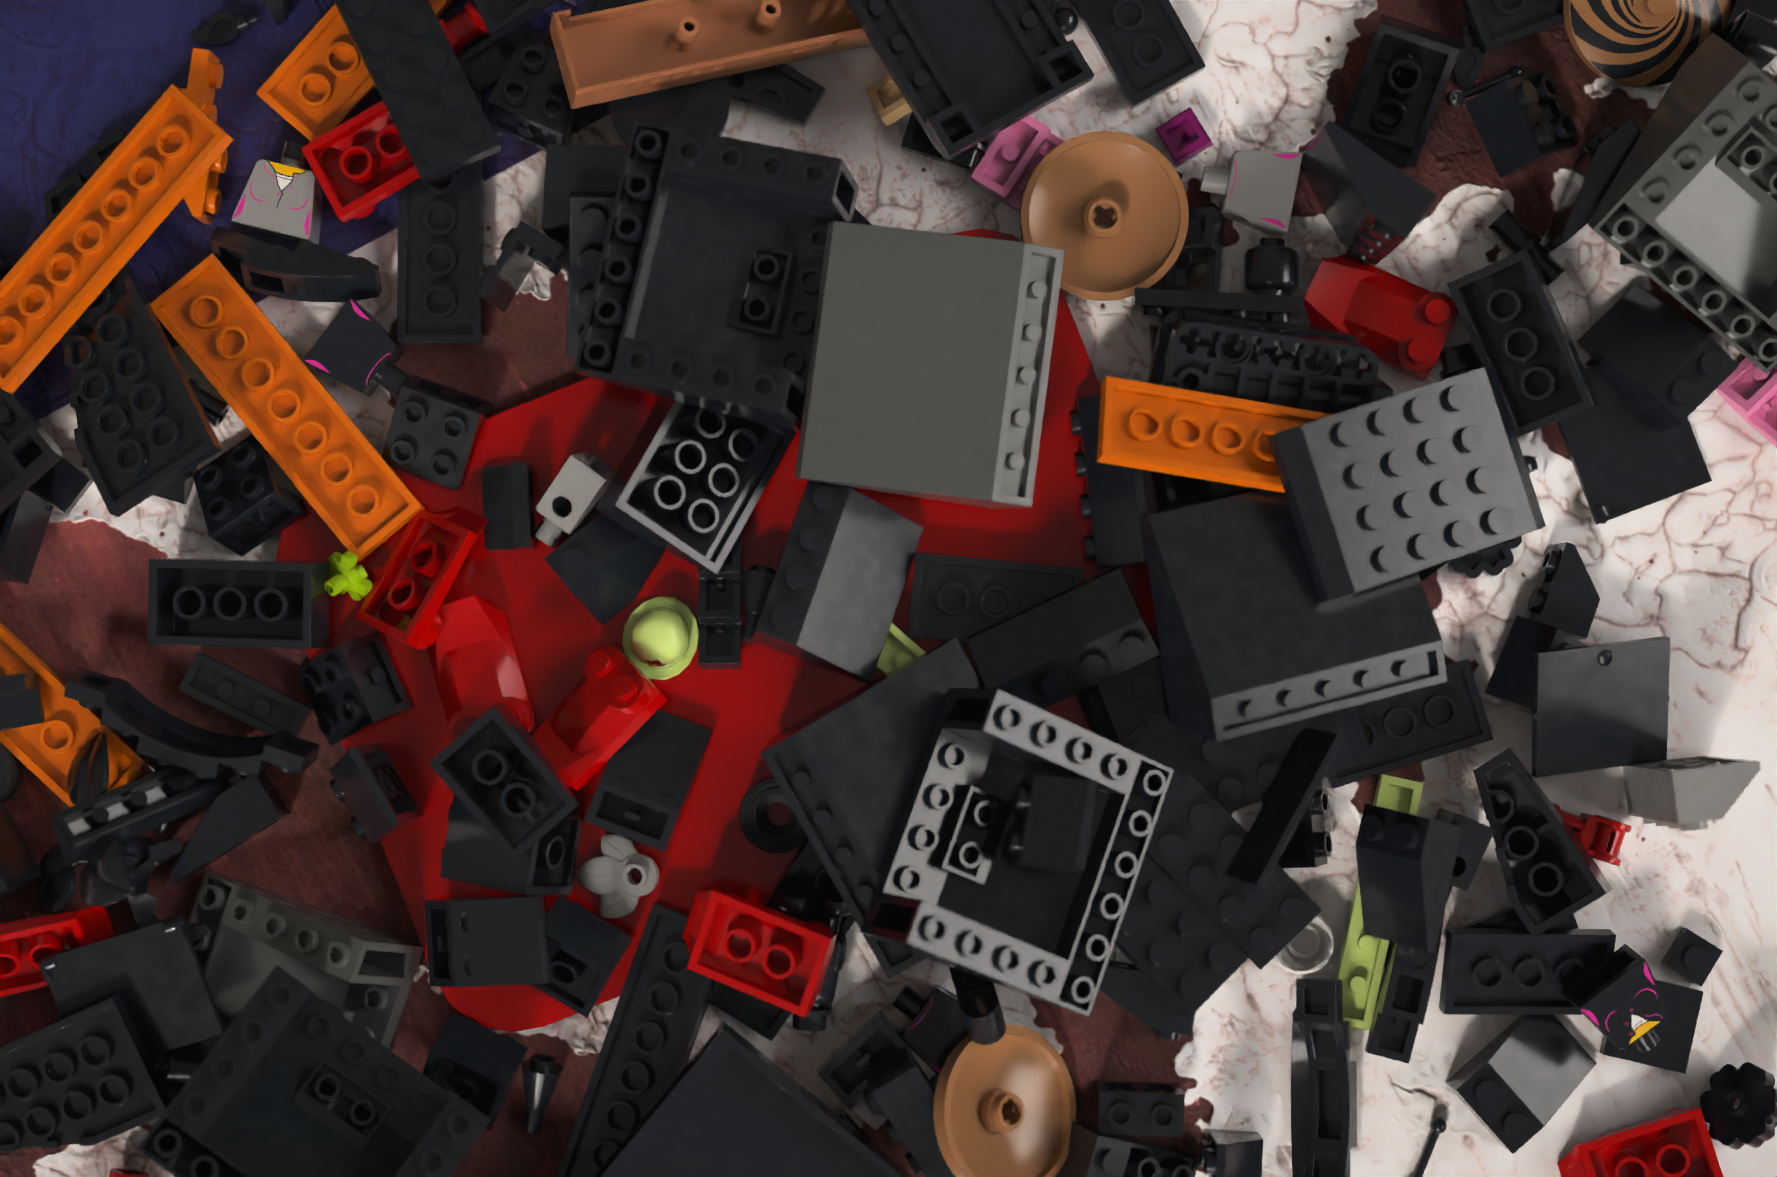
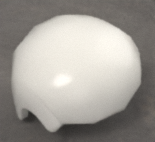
[1273,915,1335,975]

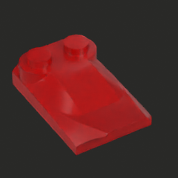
[301,100,420,223]
[1303,254,1458,382]
[355,506,489,650]
[427,595,538,742]
[531,644,668,791]
[682,888,836,1018]
[0,906,116,997]
[1557,1105,1723,1177]

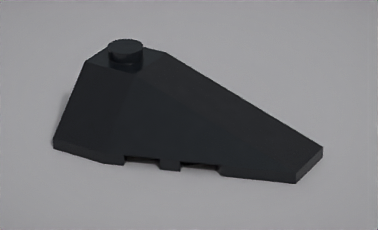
[544,513,665,625]
[1473,747,1613,938]

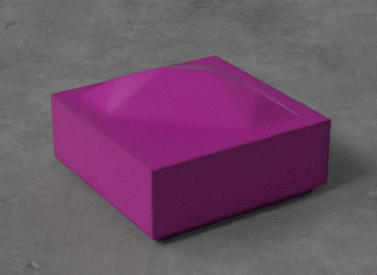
[1155,107,1213,167]

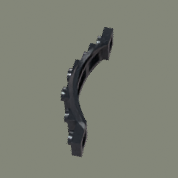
[64,669,320,778]
[1291,977,1357,1177]

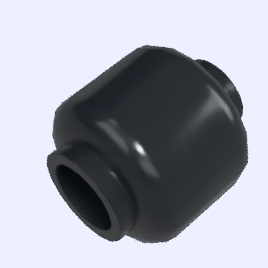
[1243,238,1299,296]

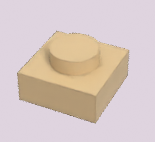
[865,74,912,127]

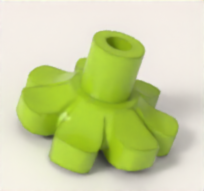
[324,551,372,601]

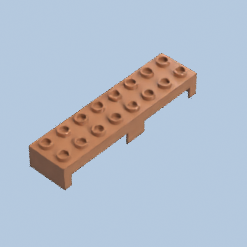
[549,0,872,109]

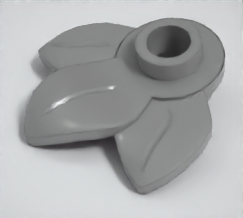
[577,834,659,918]

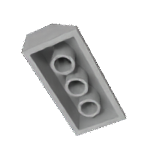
[1622,756,1761,831]

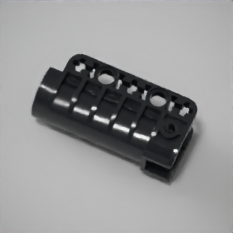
[1147,307,1393,415]

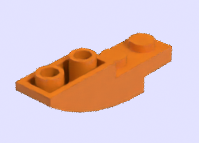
[179,48,228,225]

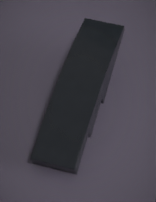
[698,531,743,669]

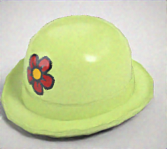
[622,596,699,680]

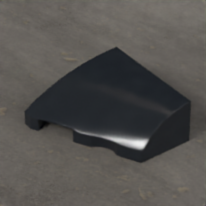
[1148,206,1225,292]

